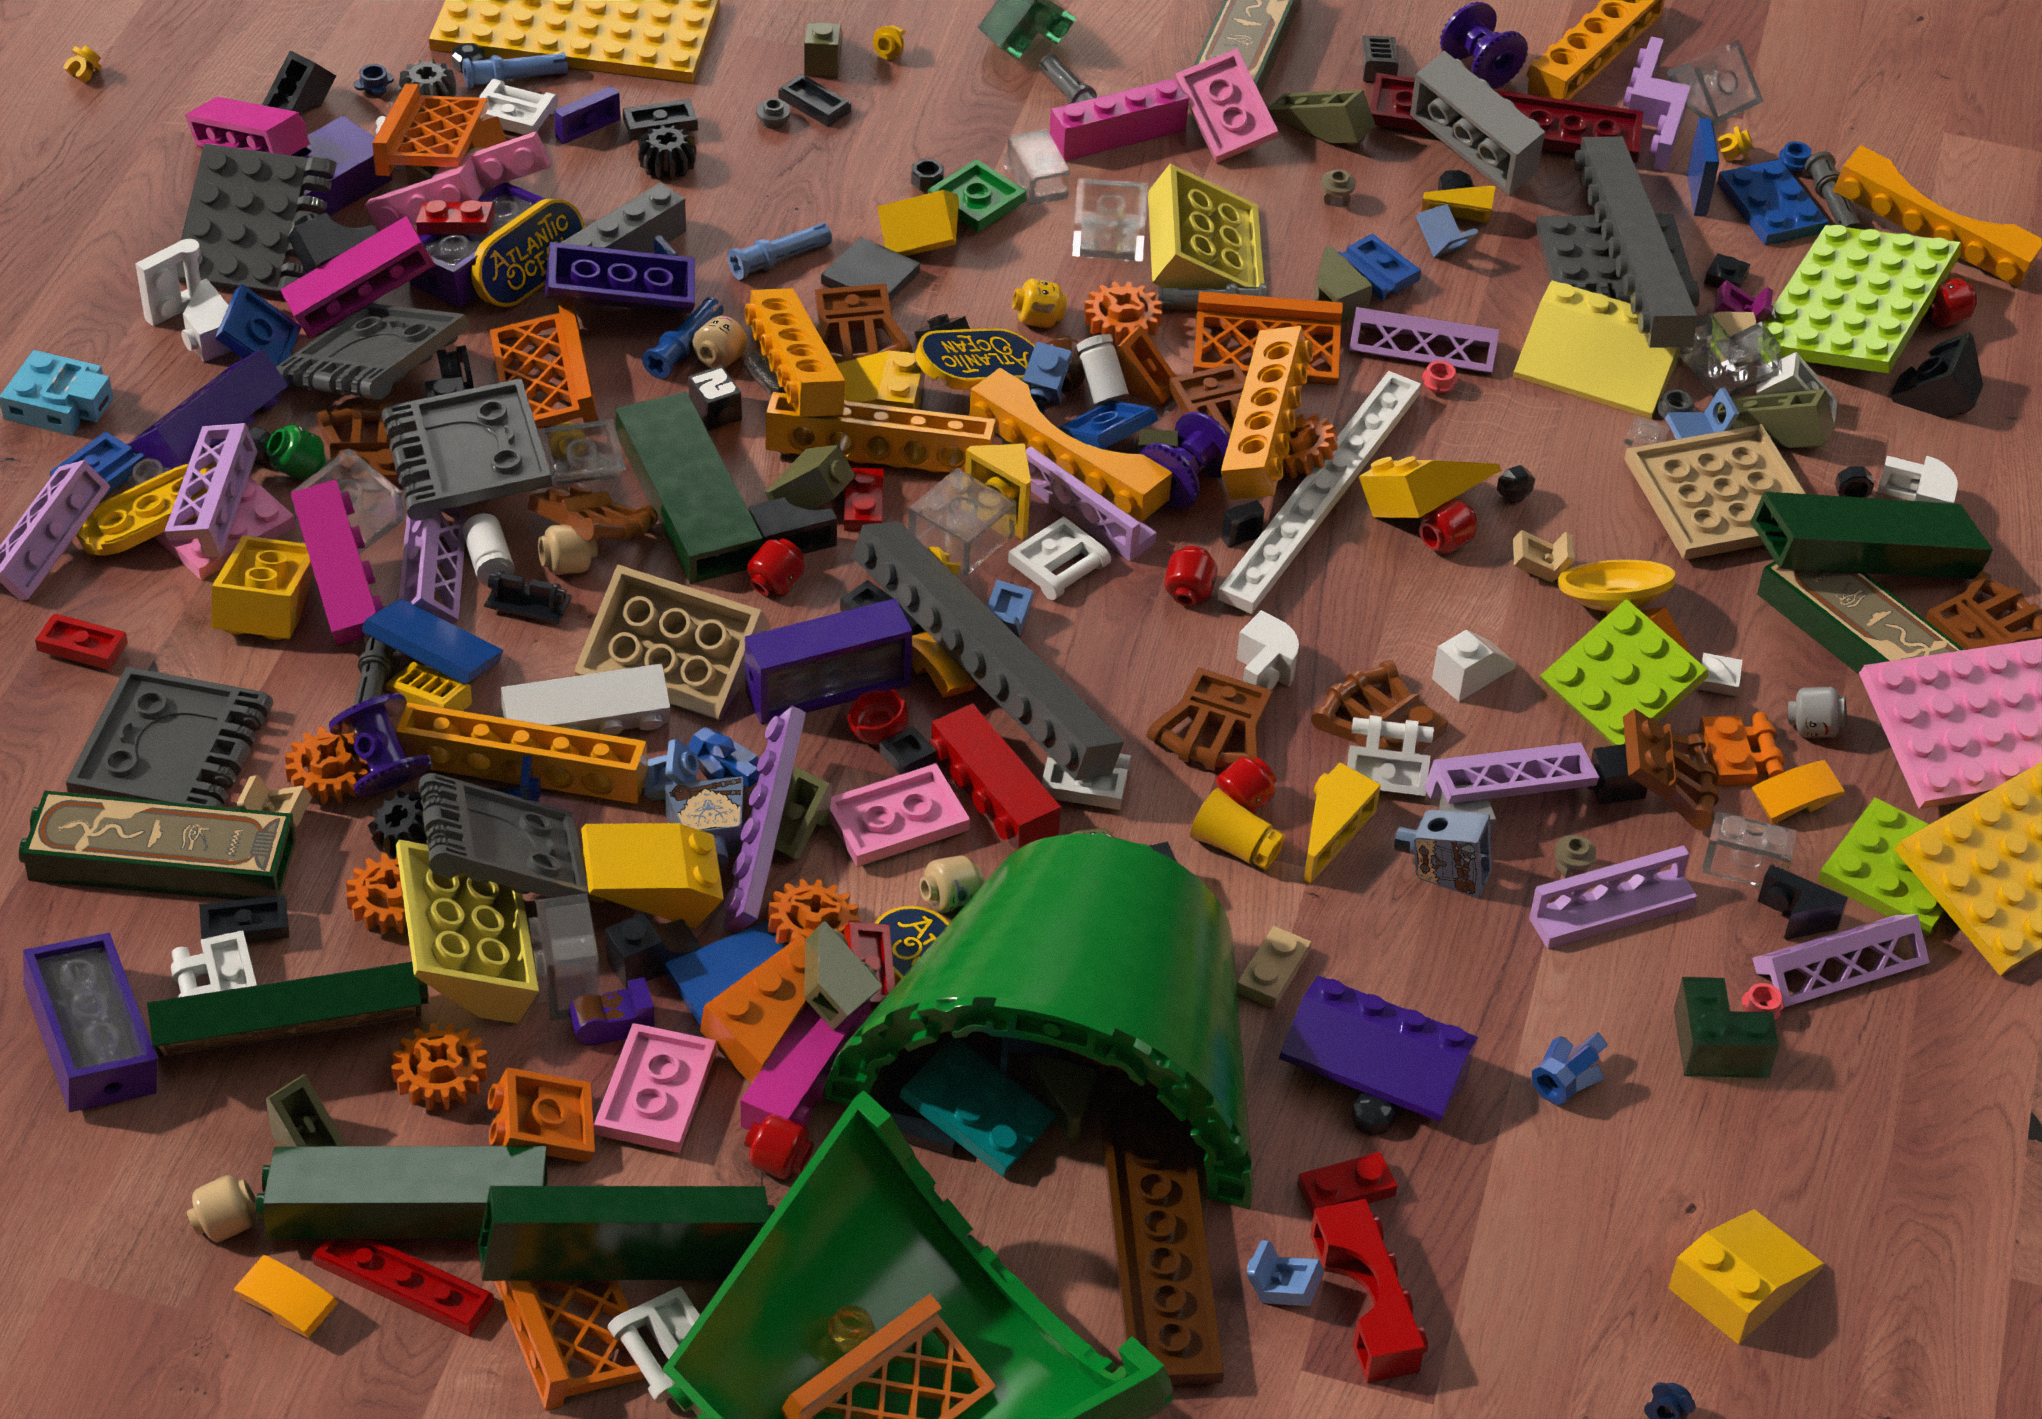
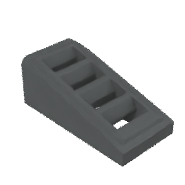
[1361,35,1399,82]

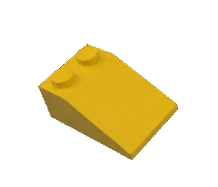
[836,350,925,410]
[1358,456,1501,518]
[211,535,314,640]
[581,823,724,929]
[1668,1209,1824,1345]

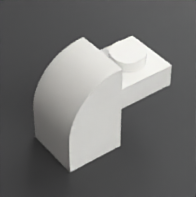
[1877,456,1958,503]
[1236,610,1299,690]

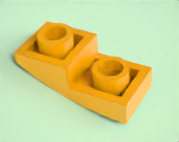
[911,632,978,698]
[1752,760,1845,825]
[234,1255,338,1338]

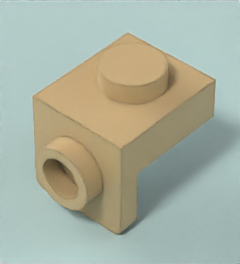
[1513,530,1575,583]
[237,775,312,827]

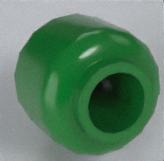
[266,424,326,480]

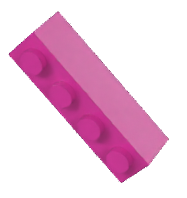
[1049,79,1189,162]
[185,97,310,156]
[280,216,436,339]
[290,479,384,646]
[740,999,870,1130]

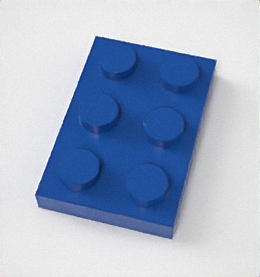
[1717,159,1829,246]

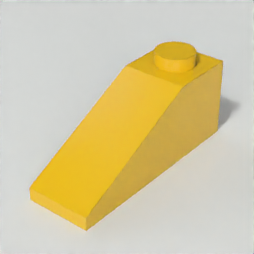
[1303,762,1381,884]

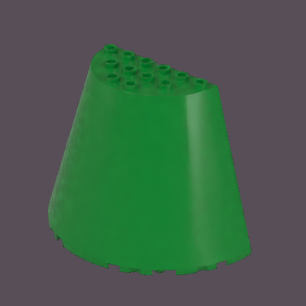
[823,833,1254,1210]
[662,1090,1174,1419]

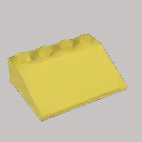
[1148,163,1264,288]
[1513,280,1683,419]
[396,839,539,1024]

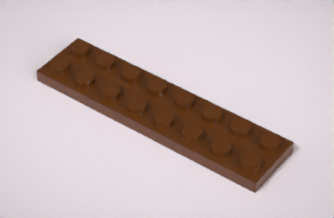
[1096,1078,1224,1385]

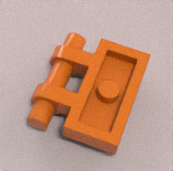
[1699,712,1785,786]

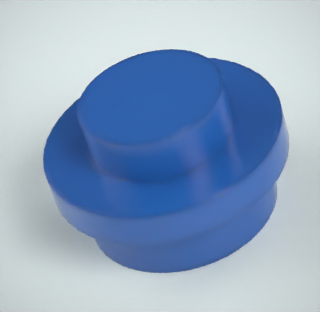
[1778,141,1812,172]

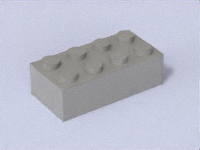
[1410,51,1545,196]

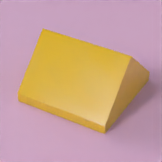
[877,190,959,256]
[964,444,1031,540]

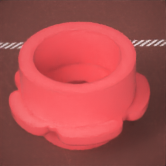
[1422,361,1458,394]
[1742,983,1784,1022]

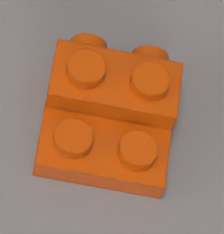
[487,1067,595,1163]

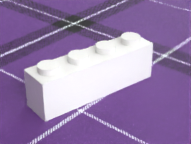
[501,663,670,736]

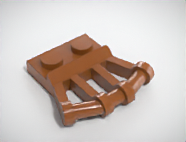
[815,283,913,364]
[1169,363,1246,436]
[316,402,402,487]
[527,483,658,541]
[1925,571,2042,650]
[1311,660,1448,753]
[1147,667,1273,771]
[1623,708,1719,830]

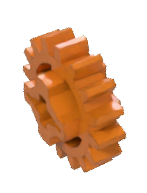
[1084,281,1162,345]
[1282,414,1339,479]
[285,727,371,804]
[346,853,407,934]
[767,879,860,944]
[391,1023,488,1110]

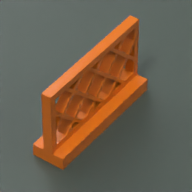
[372,84,489,176]
[1193,291,1343,385]
[490,300,600,428]
[494,1280,646,1411]
[779,1294,996,1419]

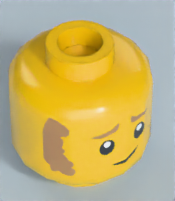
[1012,278,1067,329]

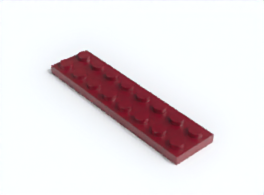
[1370,73,1644,163]

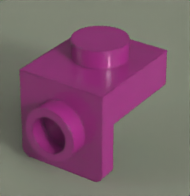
[1714,280,1773,324]

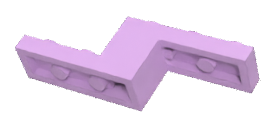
[1623,36,1691,172]

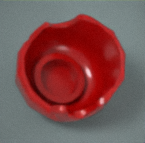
[847,689,908,746]

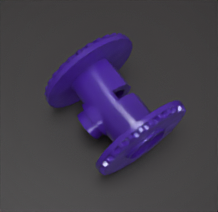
[1440,1,1528,89]
[1140,412,1230,510]
[329,693,432,796]

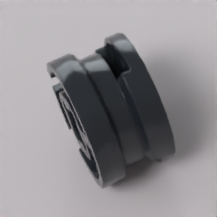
[436,345,474,389]

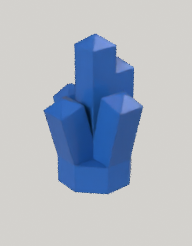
[688,727,760,788]
[1532,1032,1608,1105]

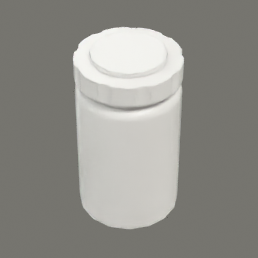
[1076,334,1129,405]
[462,513,515,586]

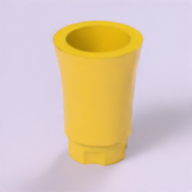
[1190,788,1285,870]

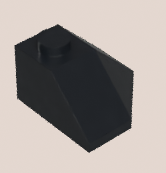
[1890,332,1983,418]

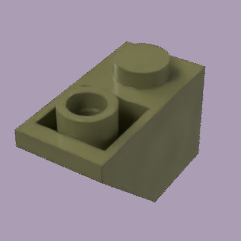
[1314,245,1372,323]
[804,921,883,1031]

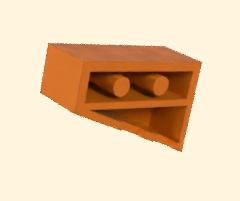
[700,935,808,1084]

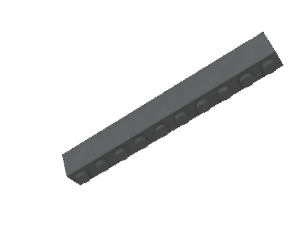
[1574,136,1698,348]
[852,521,1124,781]

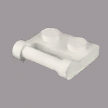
[478,79,558,135]
[135,239,201,327]
[1008,516,1111,600]
[608,1286,700,1403]

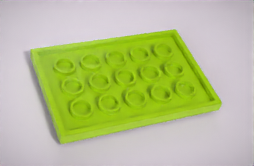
[1757,225,1961,374]

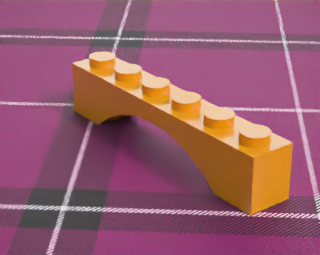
[1833,145,2042,288]
[969,368,1172,523]

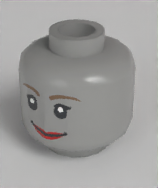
[1788,687,1847,738]

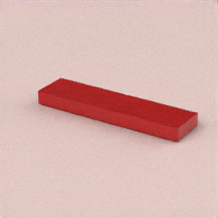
[312,1239,494,1337]

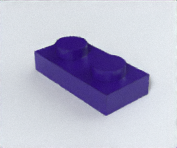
[554,86,621,144]

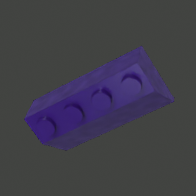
[545,242,695,314]
[127,349,289,473]
[1279,975,1478,1122]

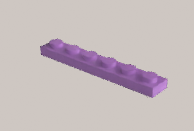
[723,706,806,934]

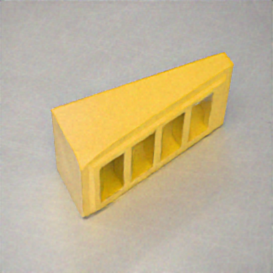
[1421,186,1496,223]
[385,662,472,711]

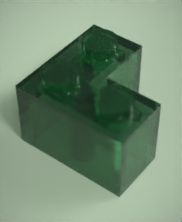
[978,0,1077,59]
[1674,977,1779,1078]

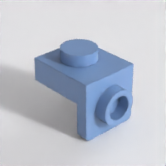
[1022,341,1072,404]
[987,580,1035,637]
[644,739,699,802]
[1247,1240,1325,1306]

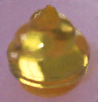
[827,1306,875,1354]

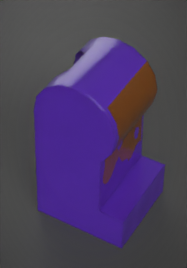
[568,977,655,1045]

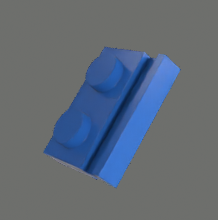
[1338,233,1421,301]
[50,431,147,498]

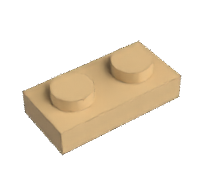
[1237,925,1311,1009]

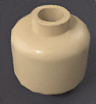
[538,524,598,576]
[187,1175,256,1242]

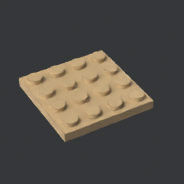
[1624,424,1806,560]

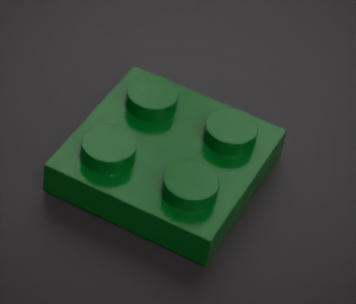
[928,159,1027,232]

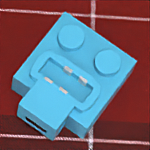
[0,350,113,436]

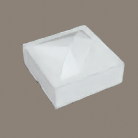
[1698,653,1743,697]

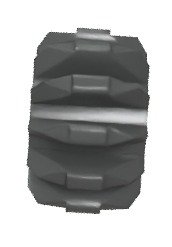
[399,59,457,109]

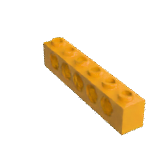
[1527,0,1665,100]
[744,288,845,417]
[1221,326,1313,500]
[765,392,995,475]
[396,702,647,804]

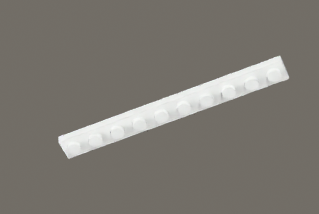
[1218,371,1421,614]

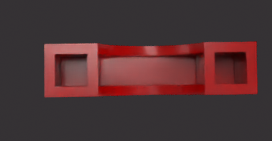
[1310,1199,1428,1383]

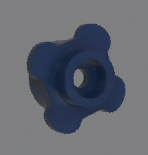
[354,64,394,95]
[1644,1382,1696,1419]

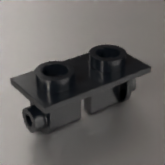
[484,570,572,624]

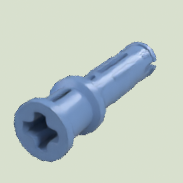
[462,52,568,89]
[727,222,832,280]

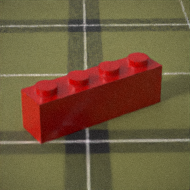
[929,703,1061,850]

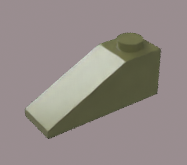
[1267,89,1376,146]
[1717,389,1835,450]

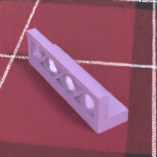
[1349,307,1499,374]
[164,423,258,558]
[1026,446,1157,561]
[0,460,111,601]
[399,507,467,624]
[1425,742,1599,804]
[1529,845,1698,949]
[1752,914,1930,1007]

